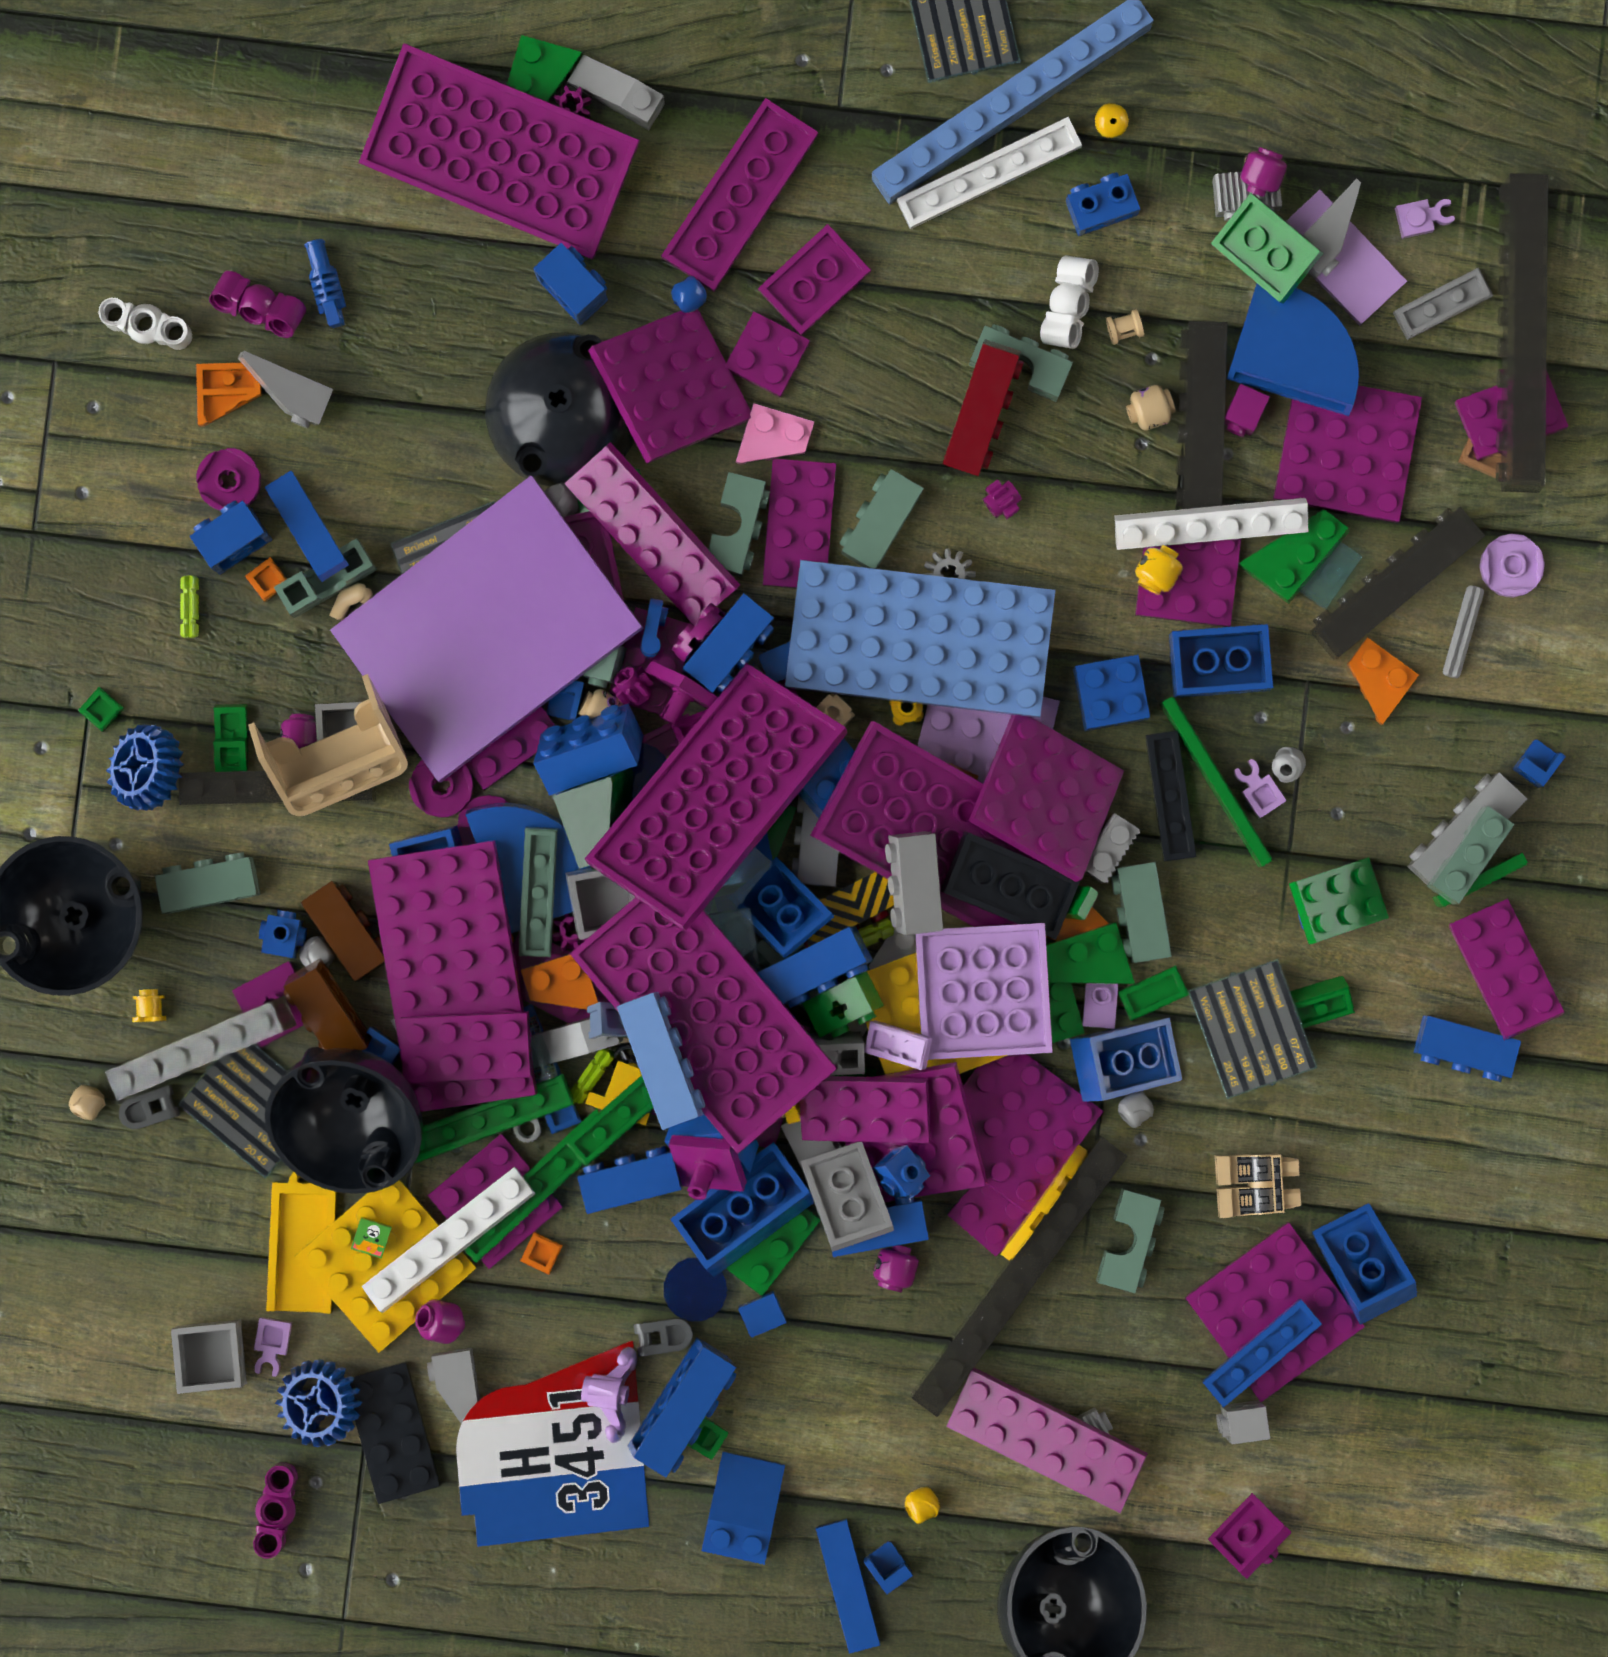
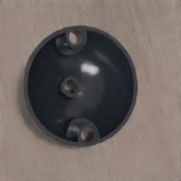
[485,332,634,486]
[0,836,143,996]
[265,1047,423,1194]
[997,1527,1147,1657]

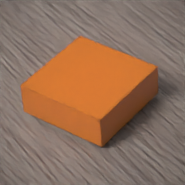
[245,557,287,602]
[520,1231,563,1275]

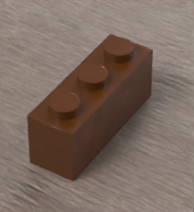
[300,881,385,982]
[283,958,372,1050]

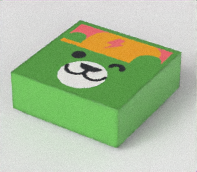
[351,1217,392,1259]

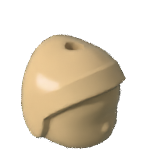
[69,1084,105,1121]

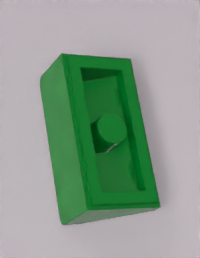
[1289,976,1355,1029]

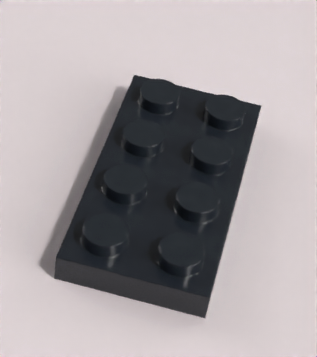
[940,832,1080,940]
[350,1361,441,1504]

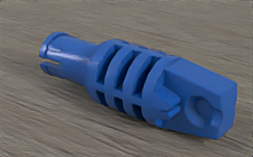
[304,239,346,328]

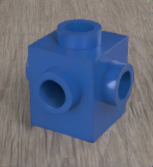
[259,910,307,959]
[872,1145,931,1199]

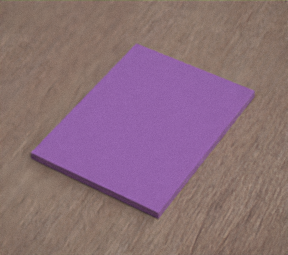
[330,476,644,783]

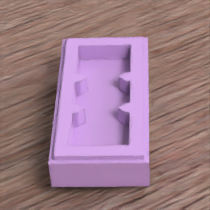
[1082,983,1118,1029]
[864,1020,933,1070]

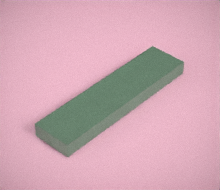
[519,827,558,957]

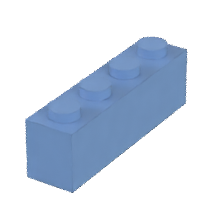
[617,992,705,1130]

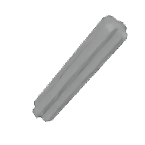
[1442,585,1484,678]

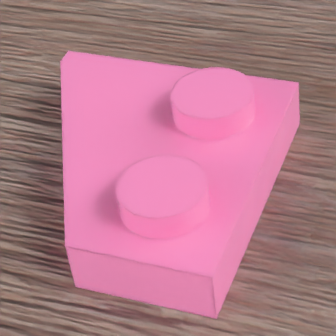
[736,404,814,465]

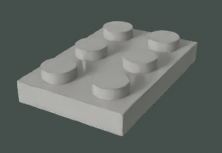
[800,1142,894,1252]

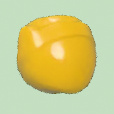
[1095,103,1129,138]
[904,1487,940,1524]

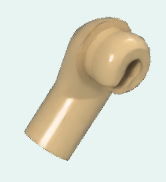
[329,583,373,621]

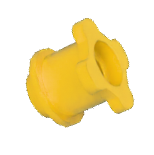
[889,700,924,726]
[132,989,167,1022]

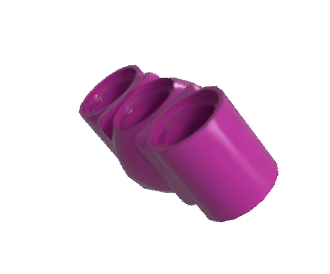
[209,271,306,338]
[253,1462,298,1559]

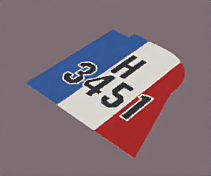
[456,1341,649,1547]

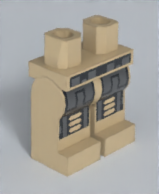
[1214,1153,1301,1218]

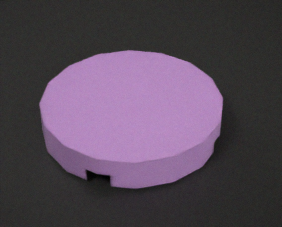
[1479,533,1545,598]

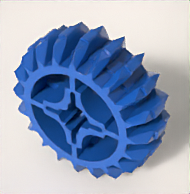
[106,724,185,811]
[275,1359,362,1447]

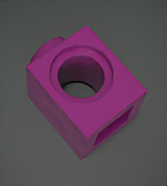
[1222,384,1269,437]

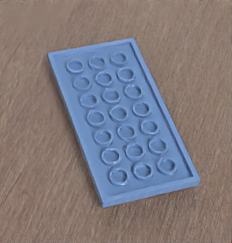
[785,560,1055,718]

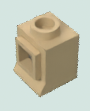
[816,694,855,727]

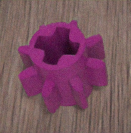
[554,86,592,118]
[982,479,1022,519]
[612,666,654,706]
[552,914,588,952]

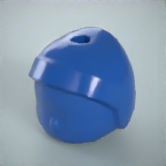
[671,276,707,313]

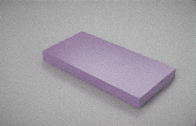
[1287,190,1407,326]

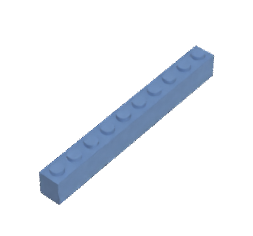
[872,0,1154,205]

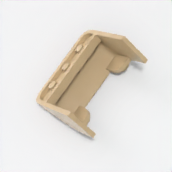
[248,674,408,816]

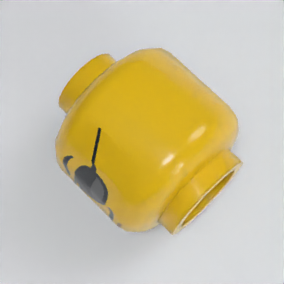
[1135,545,1183,595]

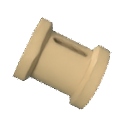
[1106,309,1144,345]

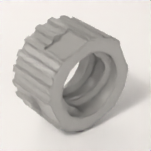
[513,1119,542,1143]

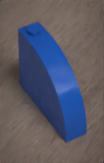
[1227,284,1359,416]
[465,803,591,934]

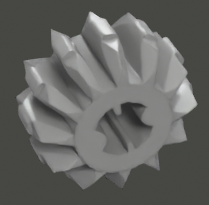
[924,548,976,579]

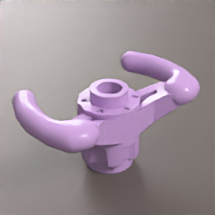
[581,1347,637,1443]

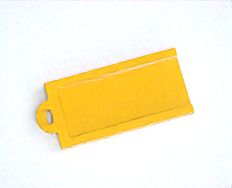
[266,1172,337,1314]

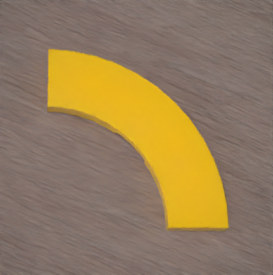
[1001,1145,1087,1261]

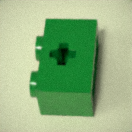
[802,971,884,1038]

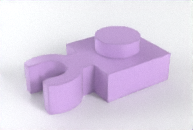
[1395,199,1455,239]
[1234,759,1286,819]
[254,1317,293,1377]

